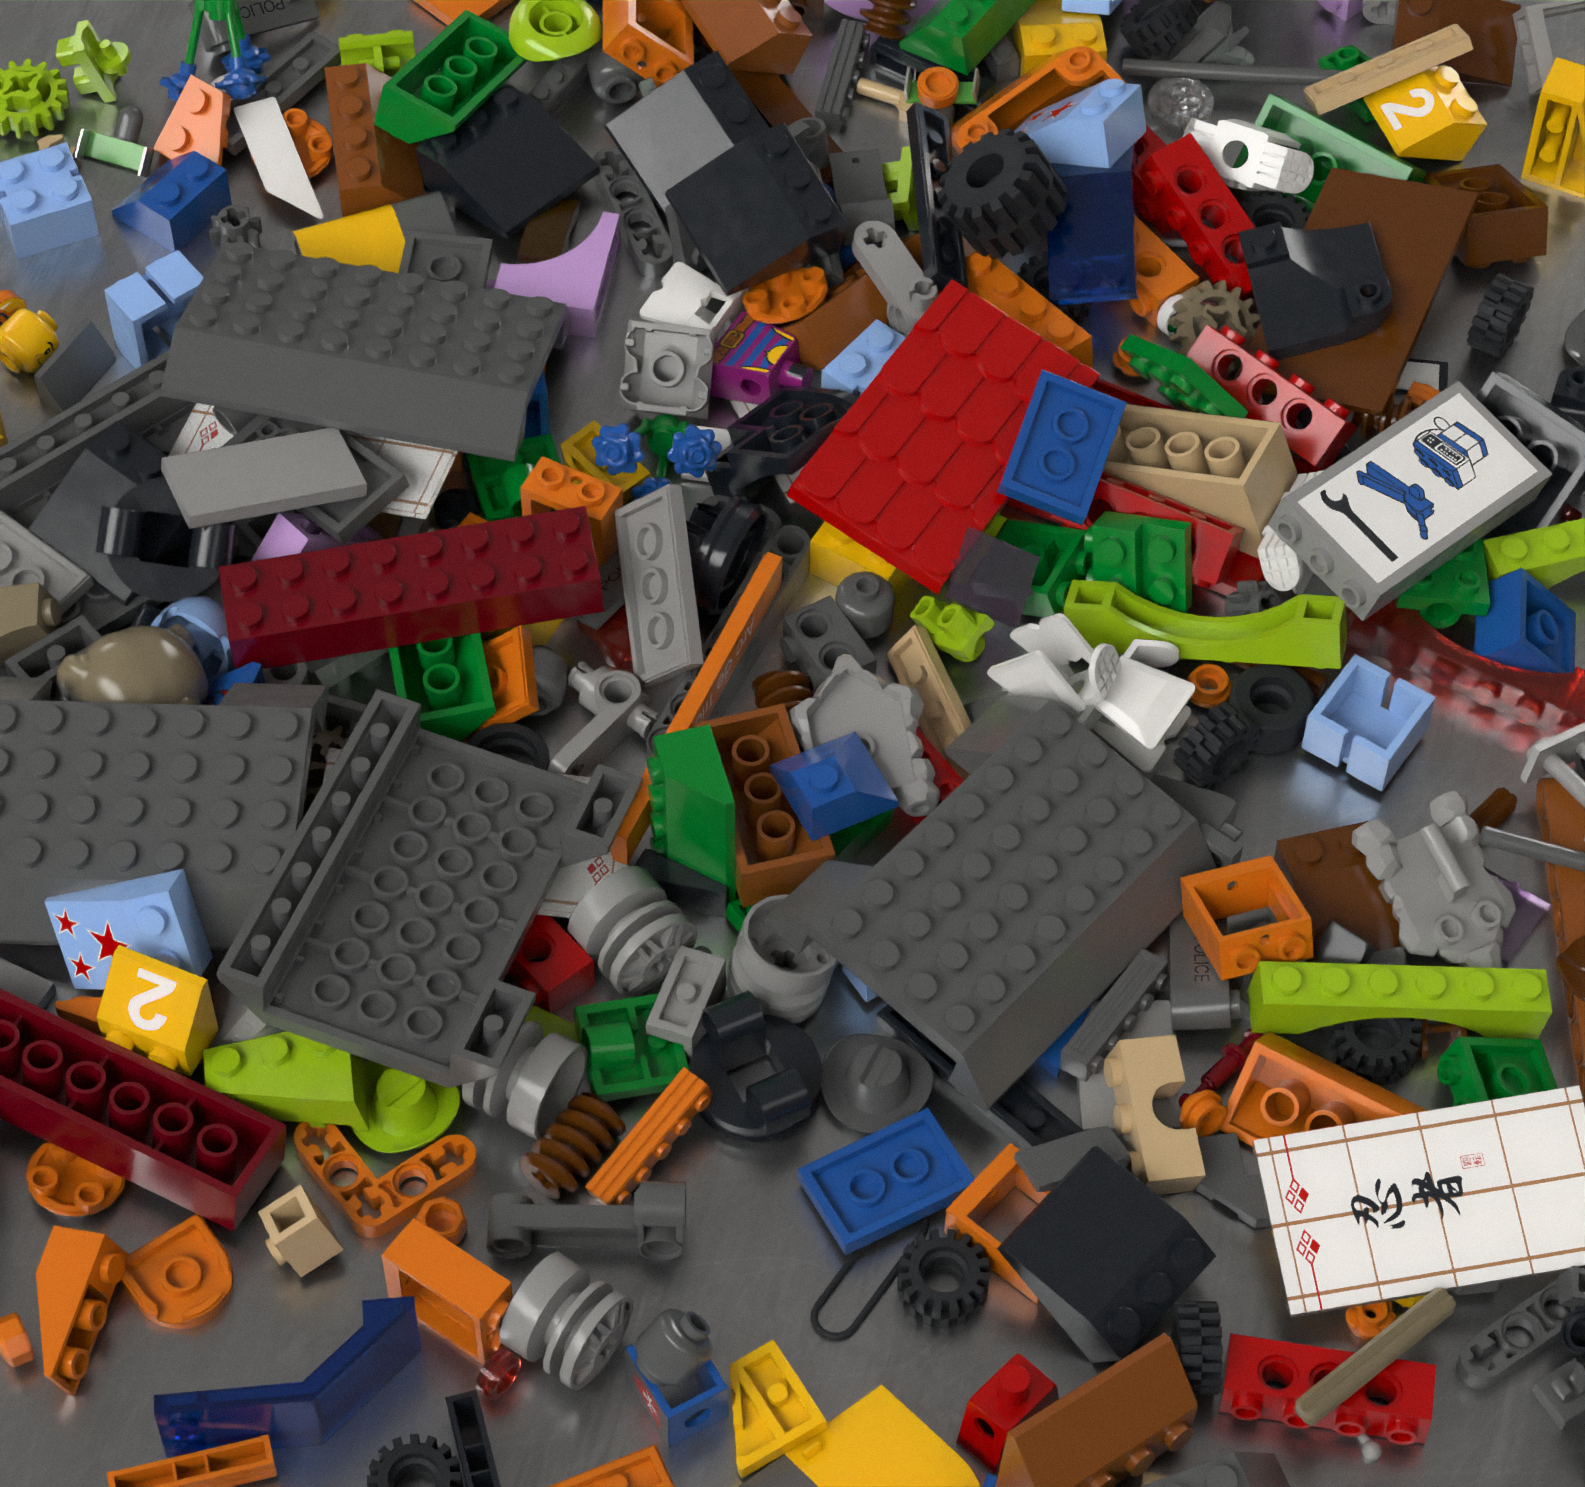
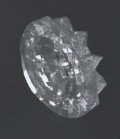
[1147,77,1214,131]

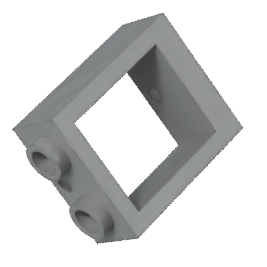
[1512,0,1585,95]

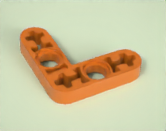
[294,1122,477,1238]

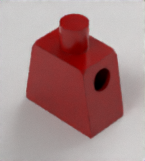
[956,1353,1059,1476]

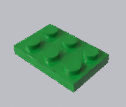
[1119,334,1248,418]

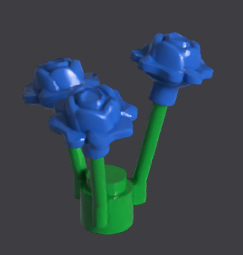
[159,0,271,102]
[592,414,722,502]

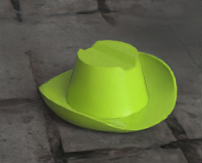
[509,0,603,62]
[351,1060,460,1153]

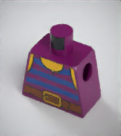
[710,311,814,405]

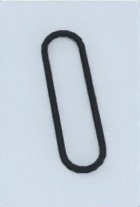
[811,1216,929,1340]

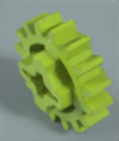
[0,59,70,138]

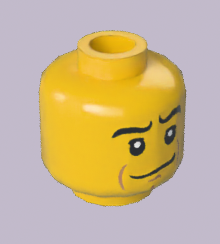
[0,309,59,373]

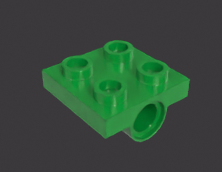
[465,433,561,522]
[1395,537,1490,629]
[573,993,689,1101]

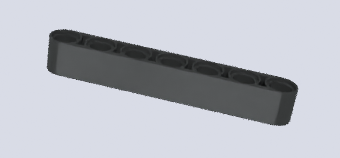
[646,525,810,758]

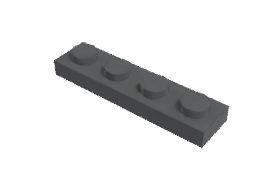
[224,30,341,156]

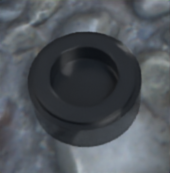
[434,488,479,529]

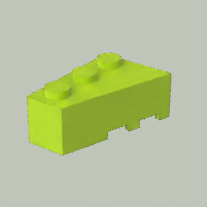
[203,1031,370,1131]

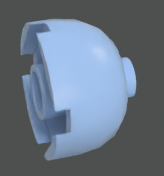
[151,596,235,685]

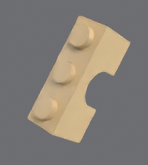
[1104,1034,1206,1195]

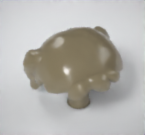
[57,623,210,705]

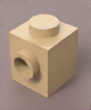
[258,1184,344,1277]

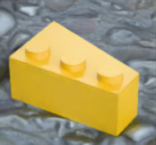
[1521,57,1585,199]

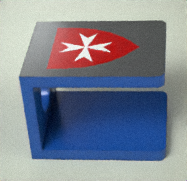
[624,1344,729,1448]

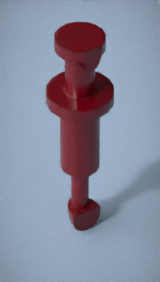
[1178,1028,1263,1108]

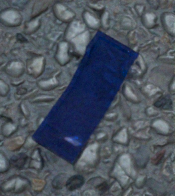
[1047,141,1138,305]
[154,1296,422,1458]

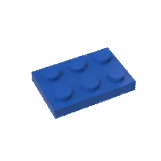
[997,369,1127,525]
[797,1108,975,1255]

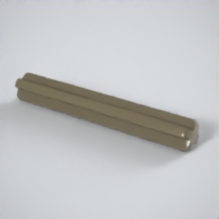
[1294,1287,1456,1425]

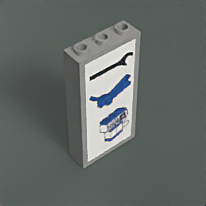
[1268,381,1552,621]

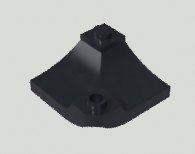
[1238,221,1394,360]
[704,385,859,499]

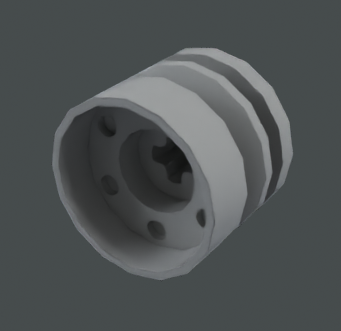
[567,866,698,996]
[726,894,838,1024]
[462,1020,588,1140]
[499,1252,634,1391]

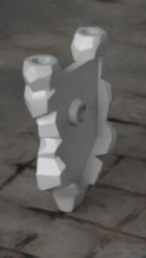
[788,654,940,817]
[1351,790,1516,968]

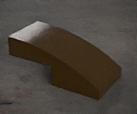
[517,198,580,263]

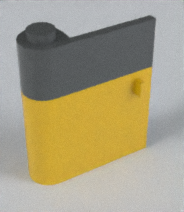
[291,191,457,273]
[739,1384,980,1487]

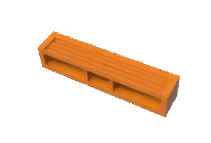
[585,1067,712,1205]
[106,1434,277,1487]

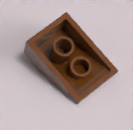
[1391,0,1521,87]
[1421,164,1548,268]
[1274,821,1408,965]

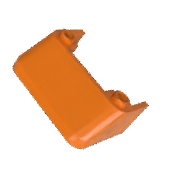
[950,46,1126,157]

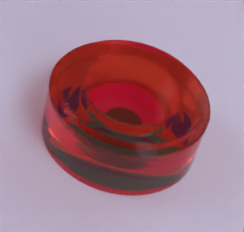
[475,1347,522,1401]

